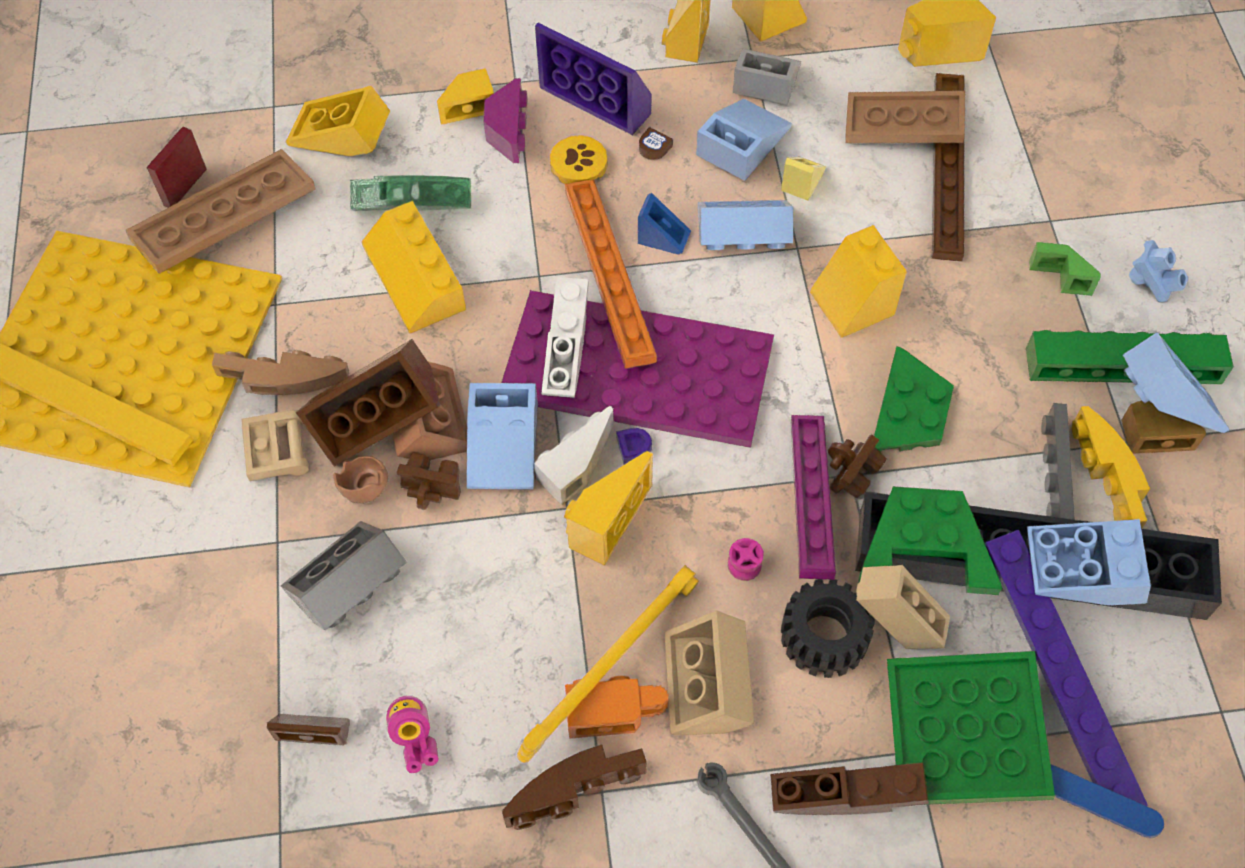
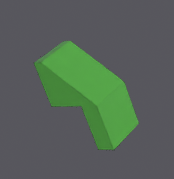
[1029,242,1101,296]

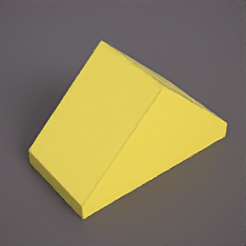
[781,156,826,201]

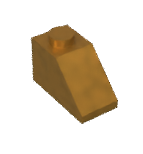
[1121,400,1206,454]

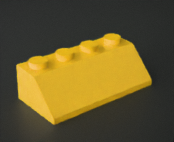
[361,201,466,333]

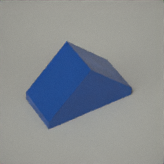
[638,193,691,255]

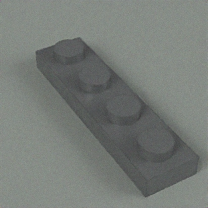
[1041,403,1075,520]

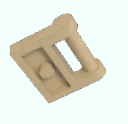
[241,410,309,481]

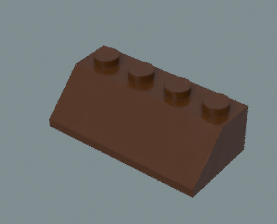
[296,339,440,467]

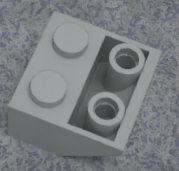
[733,49,801,105]

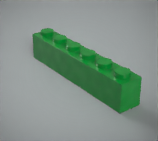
[1026,330,1234,384]

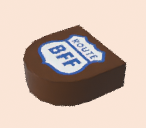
[639,127,673,160]

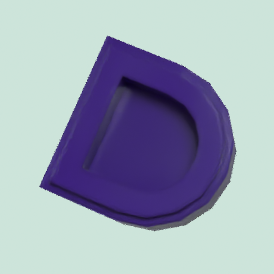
[616,428,652,465]

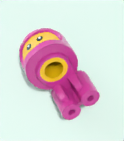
[386,696,438,773]

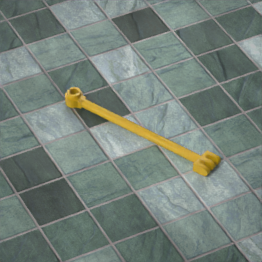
[517,565,699,763]

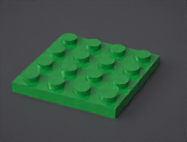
[887,651,1055,805]

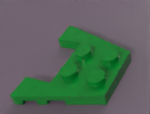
[858,486,1002,595]

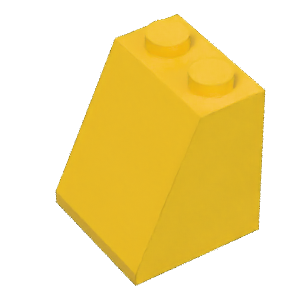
[732,0,807,42]
[898,0,996,67]
[810,225,907,338]

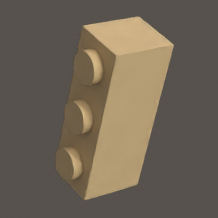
[856,565,950,649]

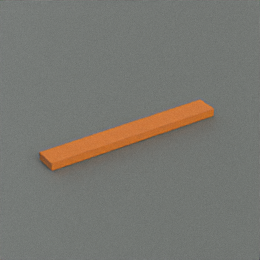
[565,179,657,369]

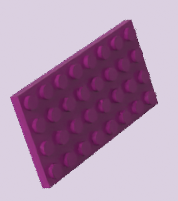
[501,290,774,448]

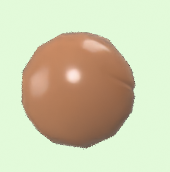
[333,456,388,504]

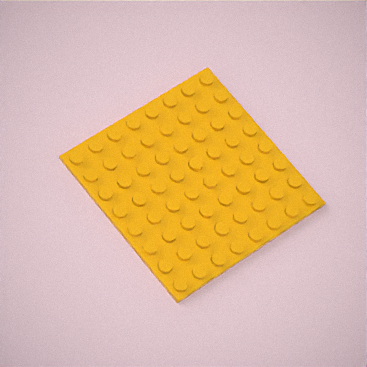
[0,230,282,488]

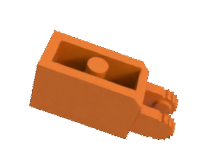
[565,675,669,739]

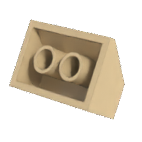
[665,610,754,736]

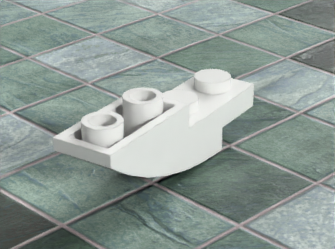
[542,277,589,398]

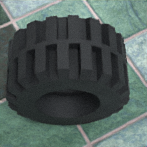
[781,579,875,678]

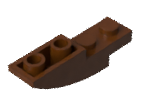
[502,744,647,830]
[770,762,929,815]

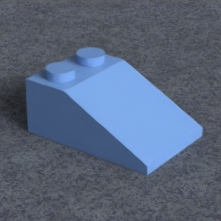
[1123,332,1230,433]

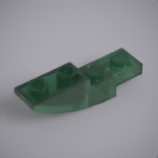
[350,175,471,211]

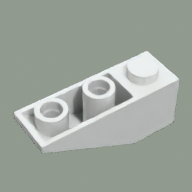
[534,406,614,505]

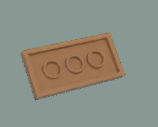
[845,91,965,143]

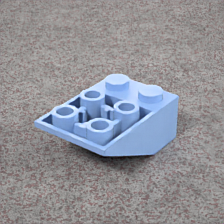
[696,99,792,181]
[467,383,538,490]
[1027,519,1151,605]

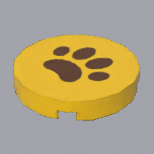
[550,135,608,184]

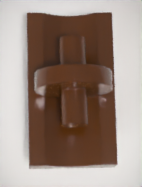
[828,434,887,498]
[397,453,461,510]

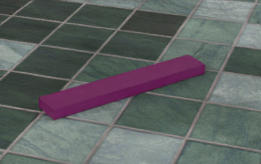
[790,415,836,580]

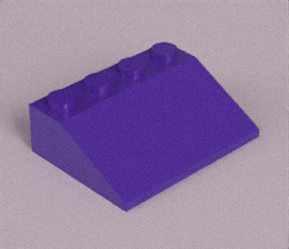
[535,22,652,136]

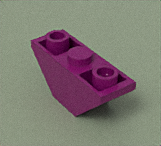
[483,78,528,163]

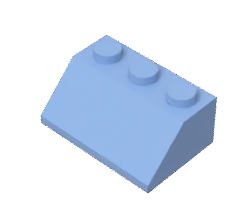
[698,200,793,250]

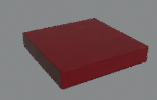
[147,126,207,208]

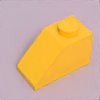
[437,68,494,125]

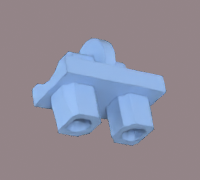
[1129,240,1188,302]

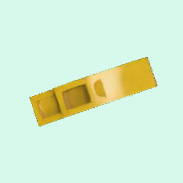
[1071,406,1150,529]

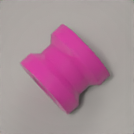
[728,538,764,581]

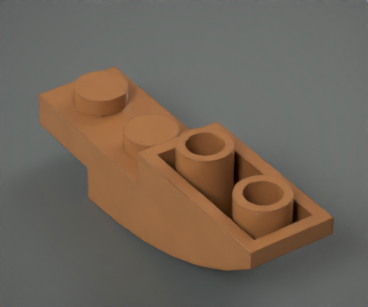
[212,350,349,395]

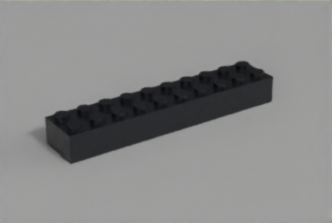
[855,492,1222,620]

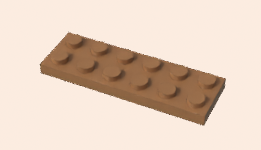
[125,149,316,274]

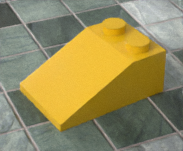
[662,0,711,63]
[286,86,390,156]
[564,451,653,566]

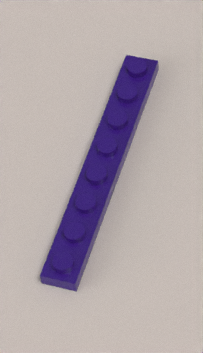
[985,530,1148,806]

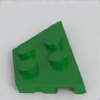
[874,346,954,452]

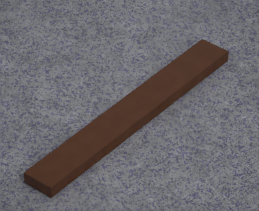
[932,73,964,262]

